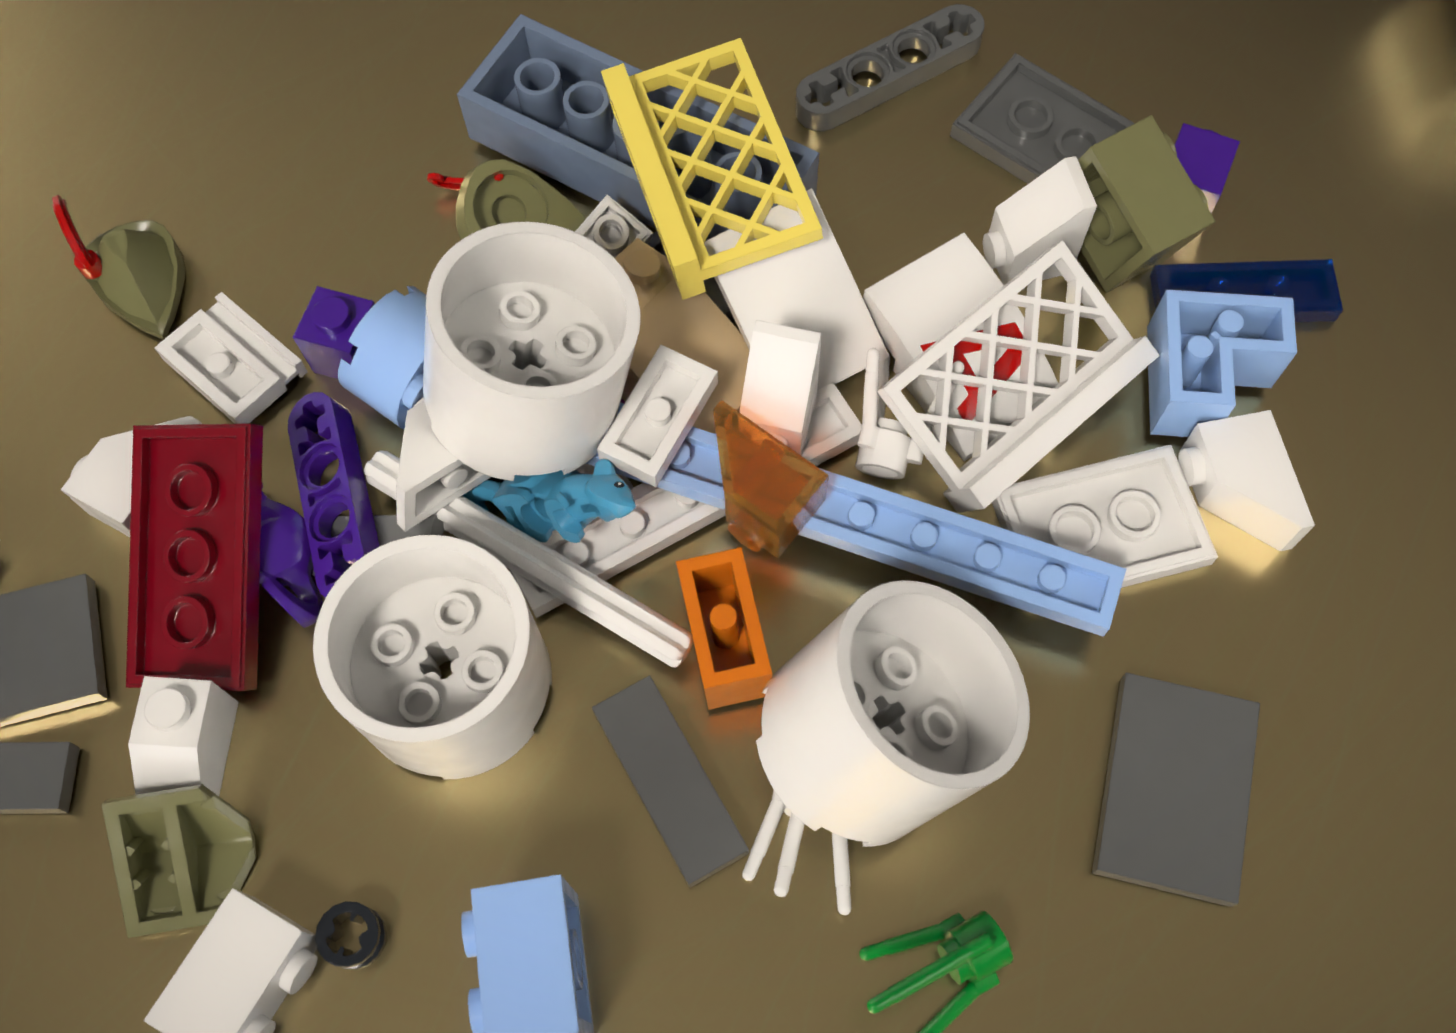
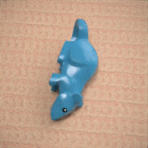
[462,459,636,543]

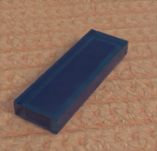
[1150,259,1343,322]

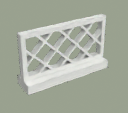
[877,240,1160,513]

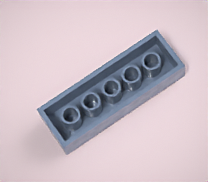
[457,14,819,240]

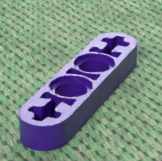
[288,392,380,598]

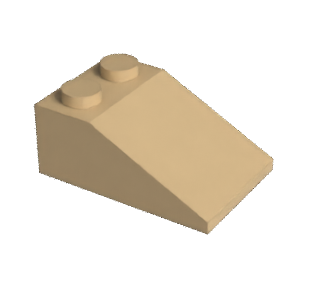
[615,238,749,435]

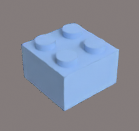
[461,874,594,1033]

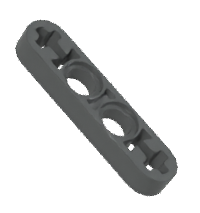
[795,4,984,131]

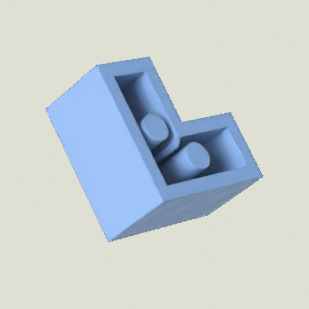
[1147,290,1297,437]

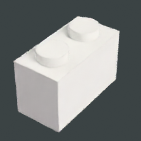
[144,888,318,1033]

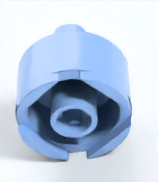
[338,286,426,429]

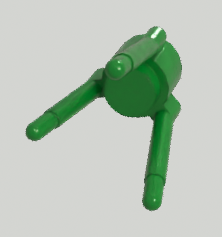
[859,911,1014,1033]

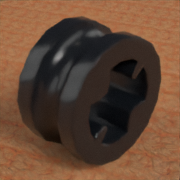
[315,901,387,970]

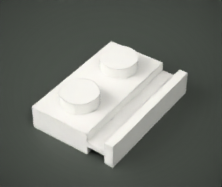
[154,292,308,424]

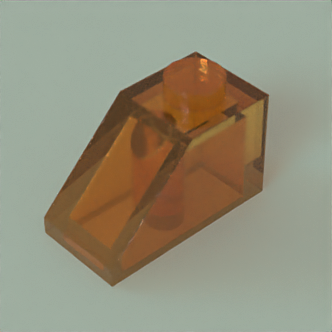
[713,400,829,558]

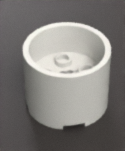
[423,222,640,481]
[313,535,552,779]
[756,580,1030,847]

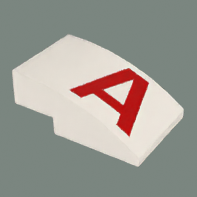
[863,233,1058,461]

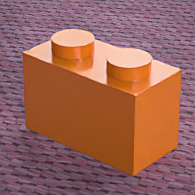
[676,547,772,710]

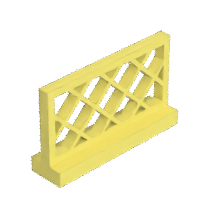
[601,38,823,300]

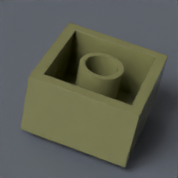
[1078,115,1216,293]

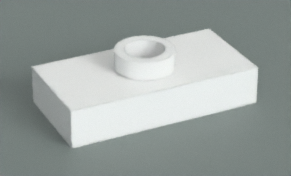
[597,345,718,487]

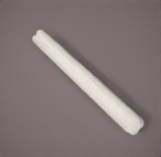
[364,450,693,667]

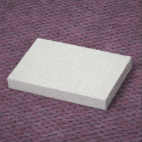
[704,188,889,390]
[992,445,1218,588]

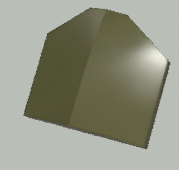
[101,784,256,938]

